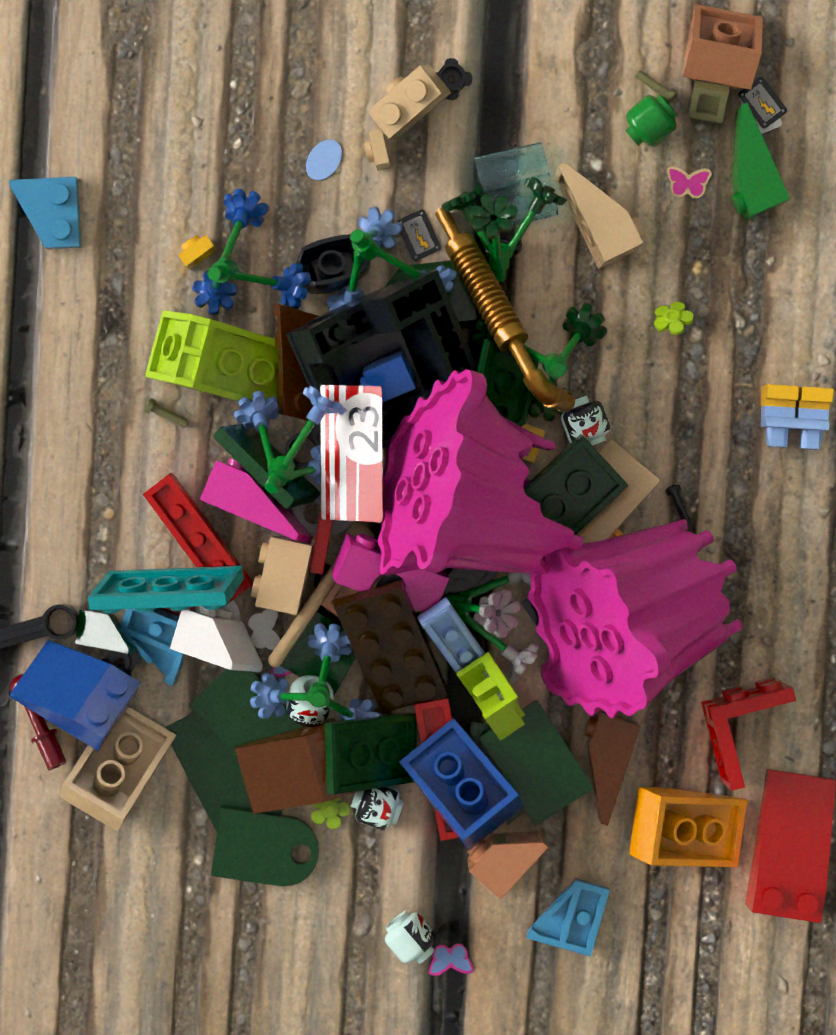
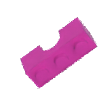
[332,533,449,613]

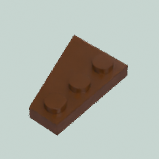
[273,303,319,421]

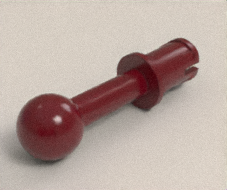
[10,674,67,771]

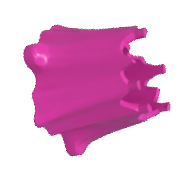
[378,369,583,576]
[527,519,742,718]

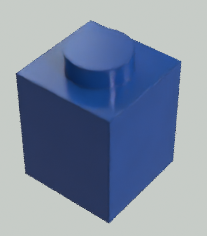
[360,349,417,402]

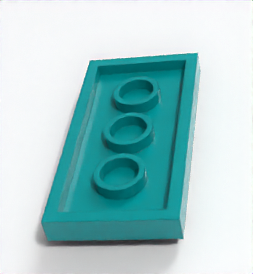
[88,566,244,614]

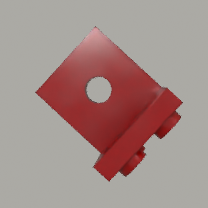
[701,677,796,791]

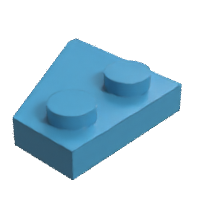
[9,177,82,249]
[120,608,186,686]
[526,878,610,957]

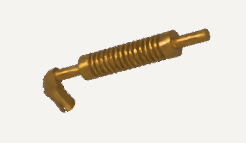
[435,208,575,412]

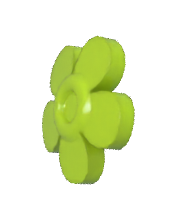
[654,302,694,335]
[311,797,350,829]

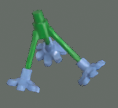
[326,206,457,311]
[234,386,347,494]
[250,623,382,720]

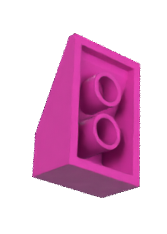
[200,458,313,544]

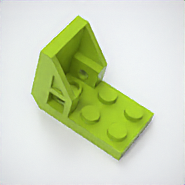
[145,310,279,401]

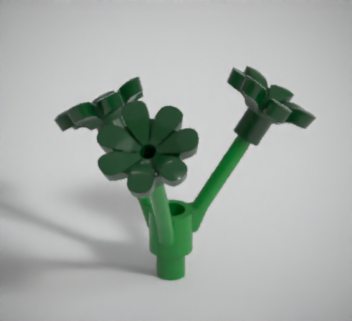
[441,177,567,282]
[472,303,607,422]

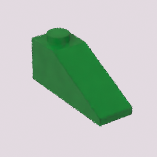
[731,102,790,220]

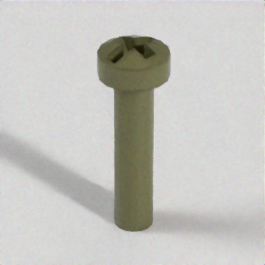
[635,70,677,104]
[144,398,189,428]

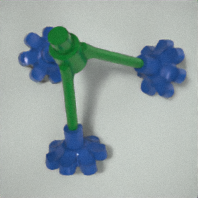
[192,189,311,315]

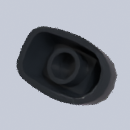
[296,234,371,295]

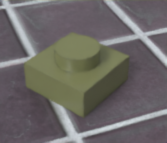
[688,80,730,124]

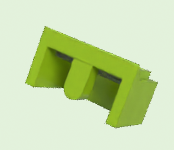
[456,652,525,741]

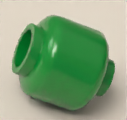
[625,95,678,147]

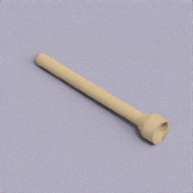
[268,522,376,667]

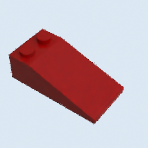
[745,769,836,923]

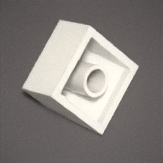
[170,606,263,672]

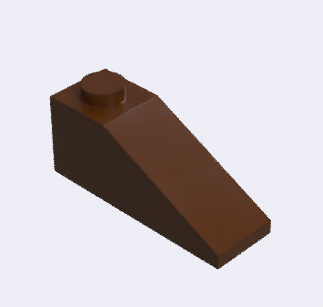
[584,711,641,826]

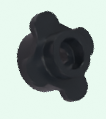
[436,58,473,100]
[102,651,142,677]

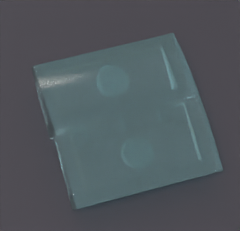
[474,142,558,226]

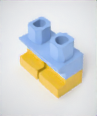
[761,384,834,450]

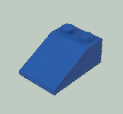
[9,640,141,751]
[399,718,524,851]

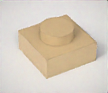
[364,128,391,171]

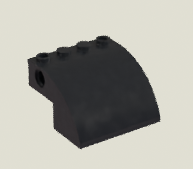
[286,270,478,450]

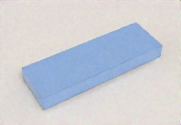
[417,598,485,673]

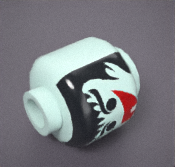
[561,396,611,445]
[286,675,334,727]
[350,786,404,830]
[385,910,436,964]

